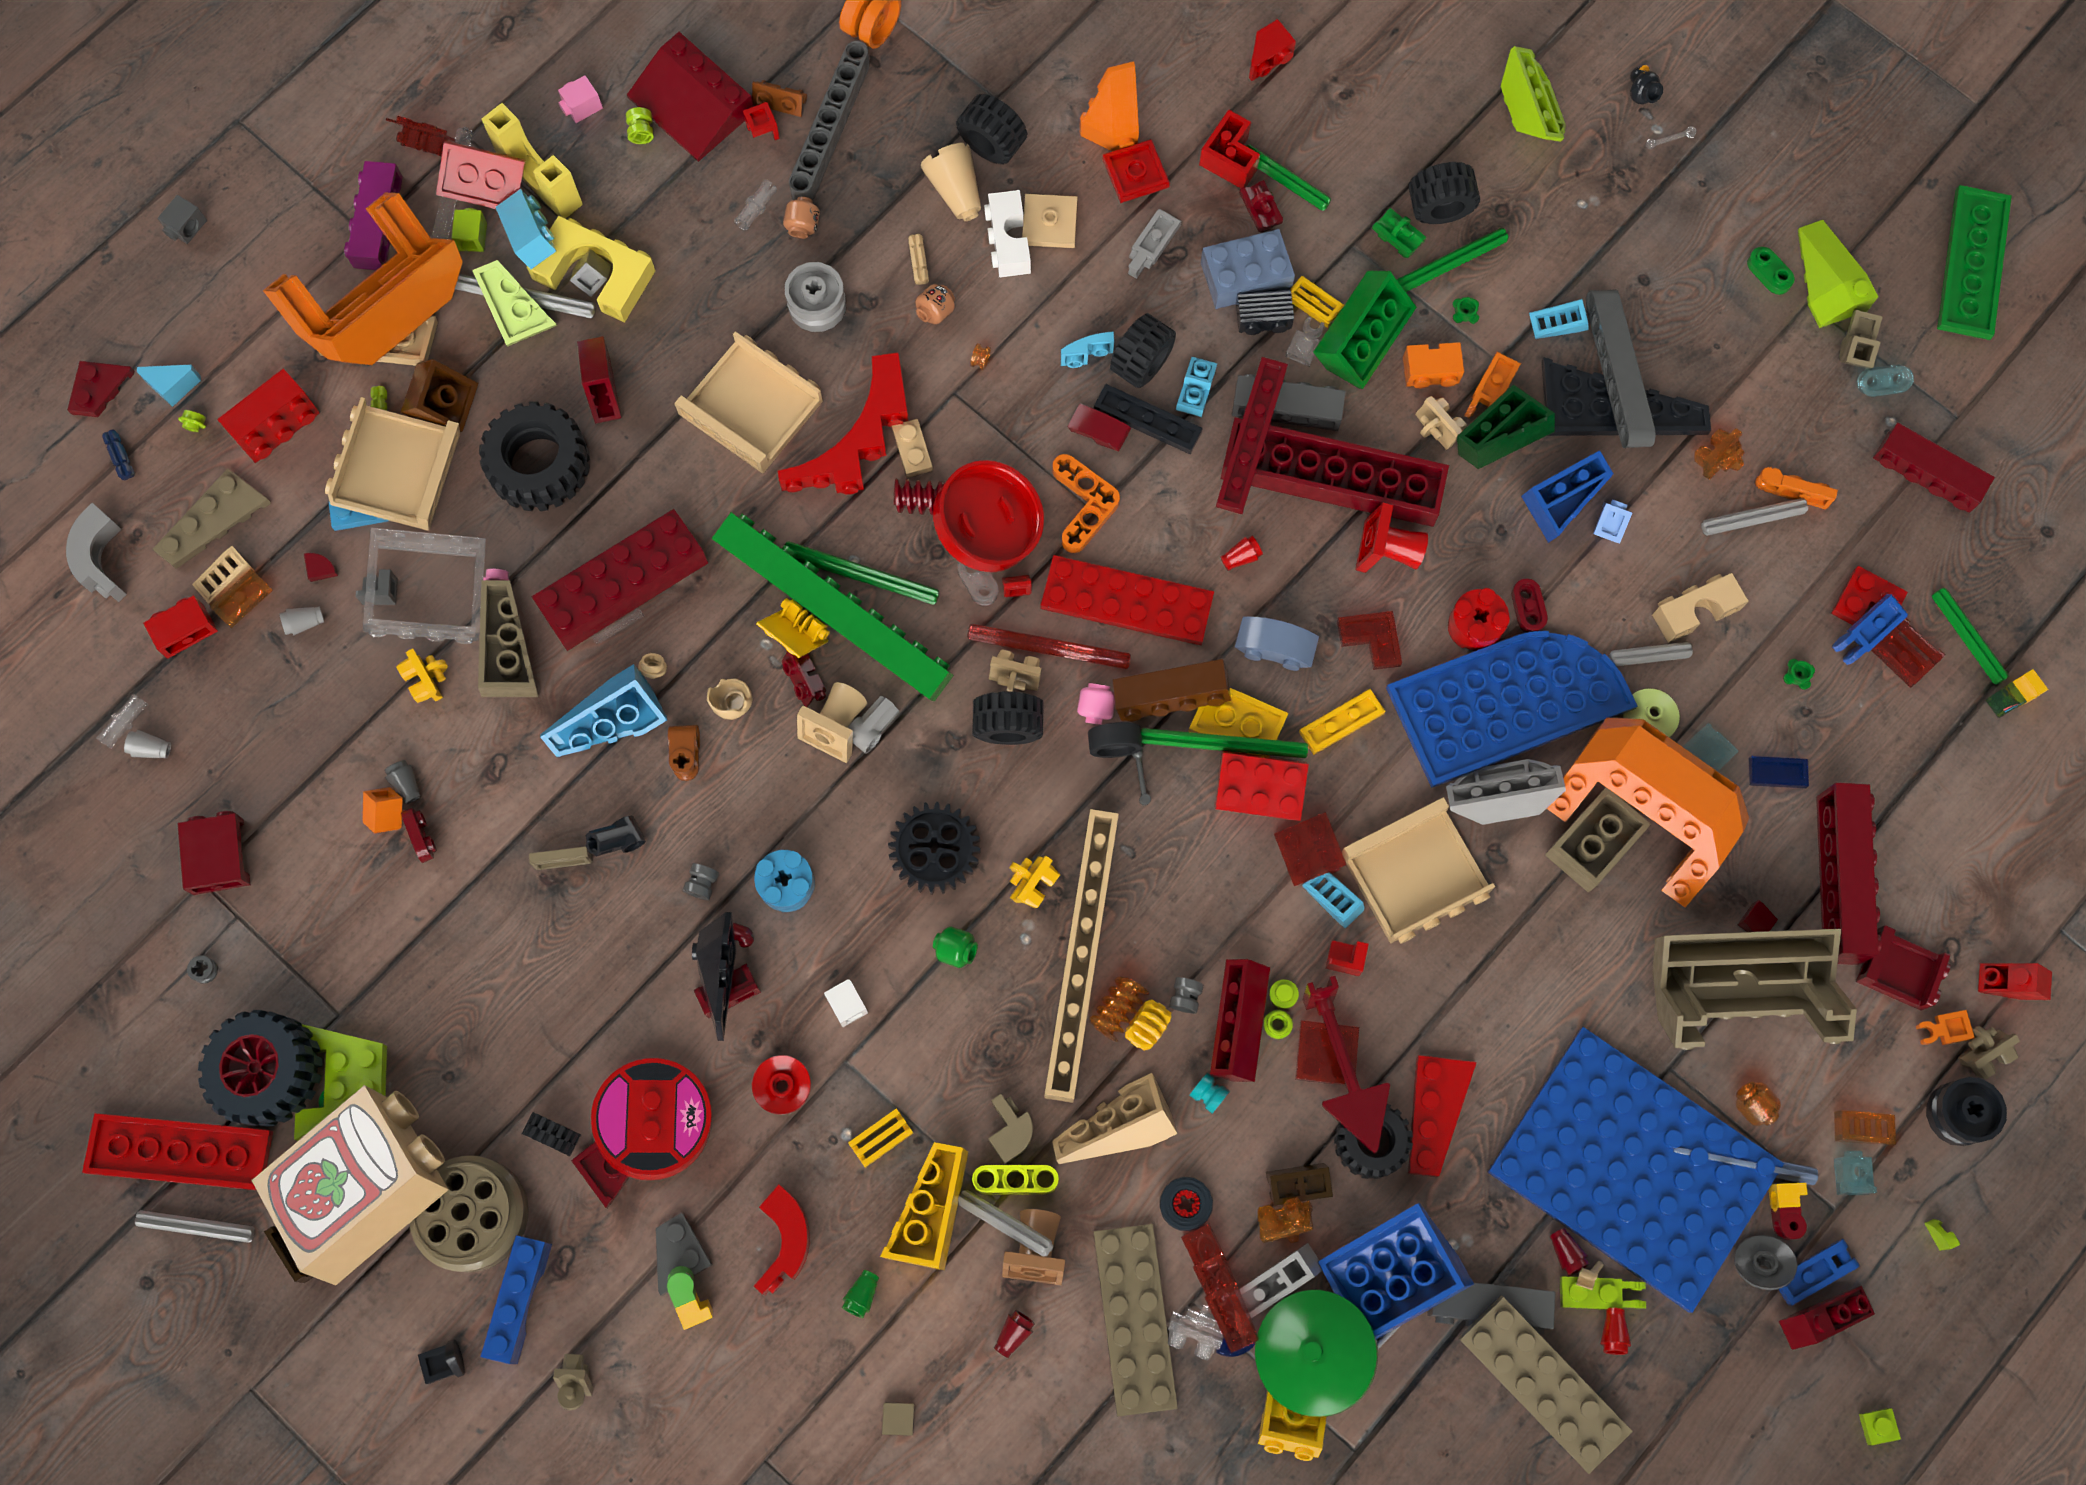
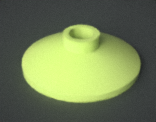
[1623,688,1680,737]

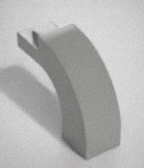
[66,503,127,602]

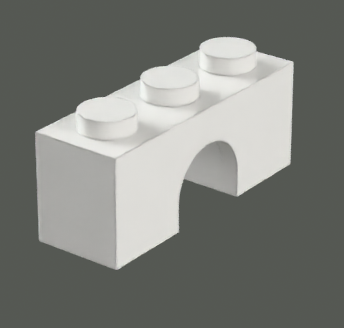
[984,190,1031,277]

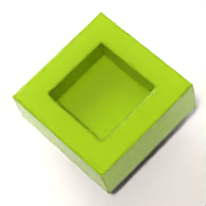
[1859,1408,1901,1446]

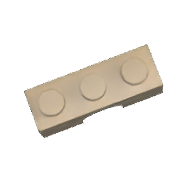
[1652,573,1749,643]

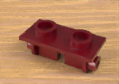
[782,651,826,708]

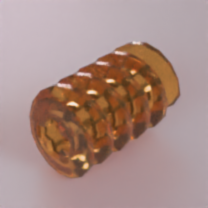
[1089,976,1150,1042]

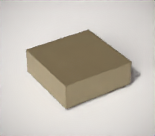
[882,1403,914,1436]

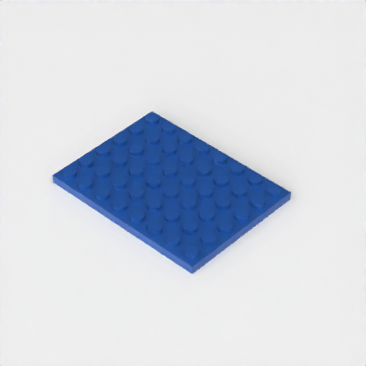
[1487,1027,1784,1313]

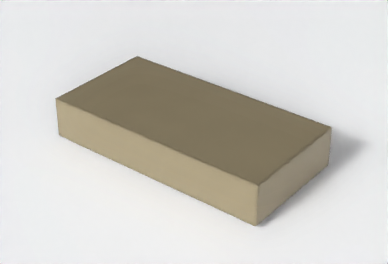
[529,846,592,870]

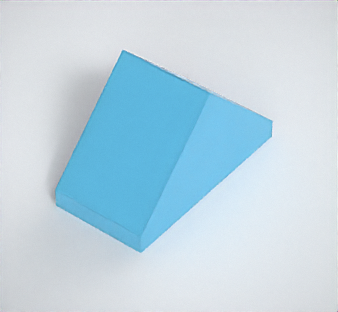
[137,365,201,407]

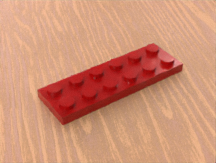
[1041,555,1214,646]
[82,1113,273,1190]

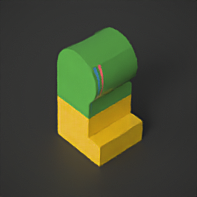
[667,1266,713,1330]

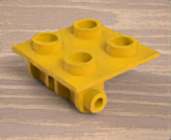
[756,598,830,658]

